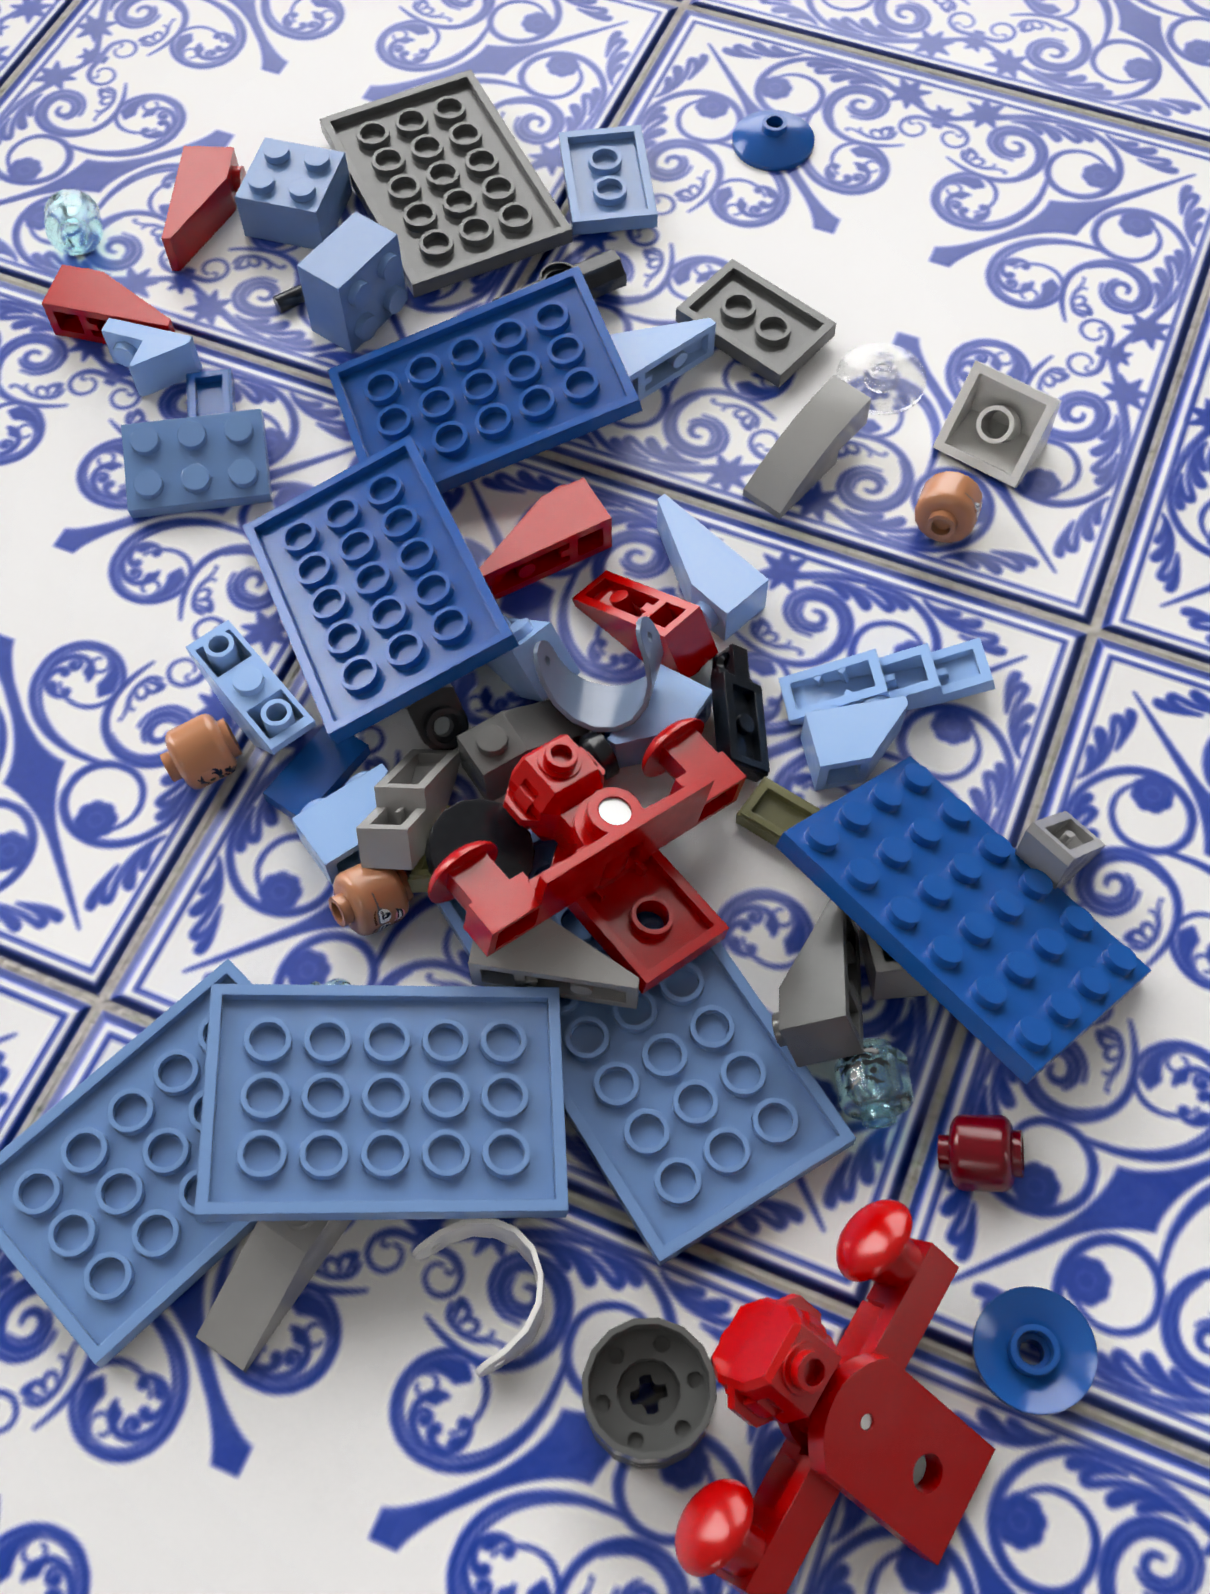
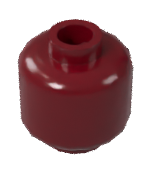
[937,1114,1024,1192]

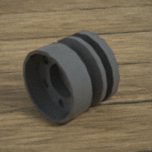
[582,1318,717,1470]

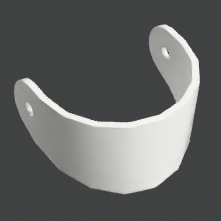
[412,1218,546,1377]

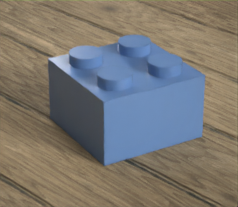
[234,137,352,249]
[296,211,408,354]

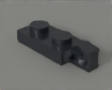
[710,643,770,782]

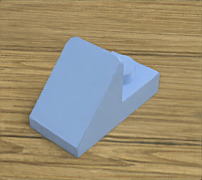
[101,318,202,397]

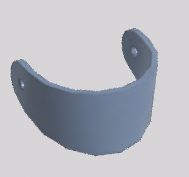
[533,616,664,732]

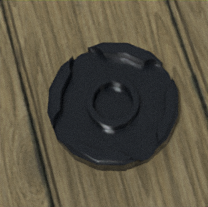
[425,798,535,880]

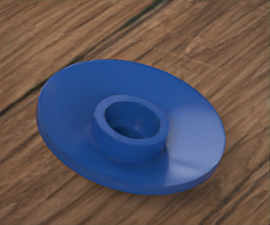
[732,109,814,171]
[972,1286,1098,1415]

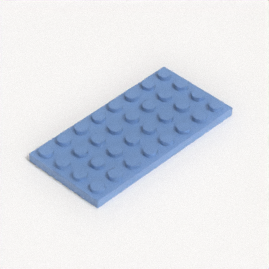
[436,832,856,1267]

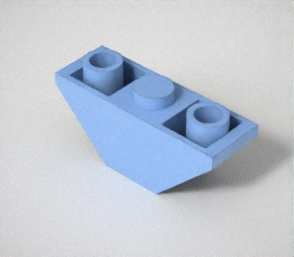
[186,620,316,755]

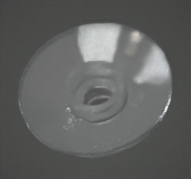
[836,342,927,415]

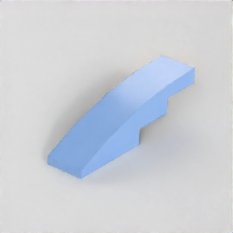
[778,638,995,725]

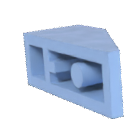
[610,318,716,400]
[657,493,769,641]

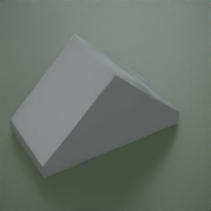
[1015,811,1106,889]

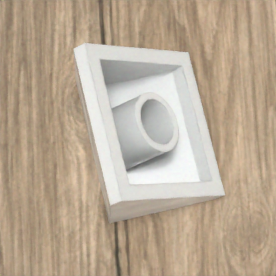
[933,360,1061,488]

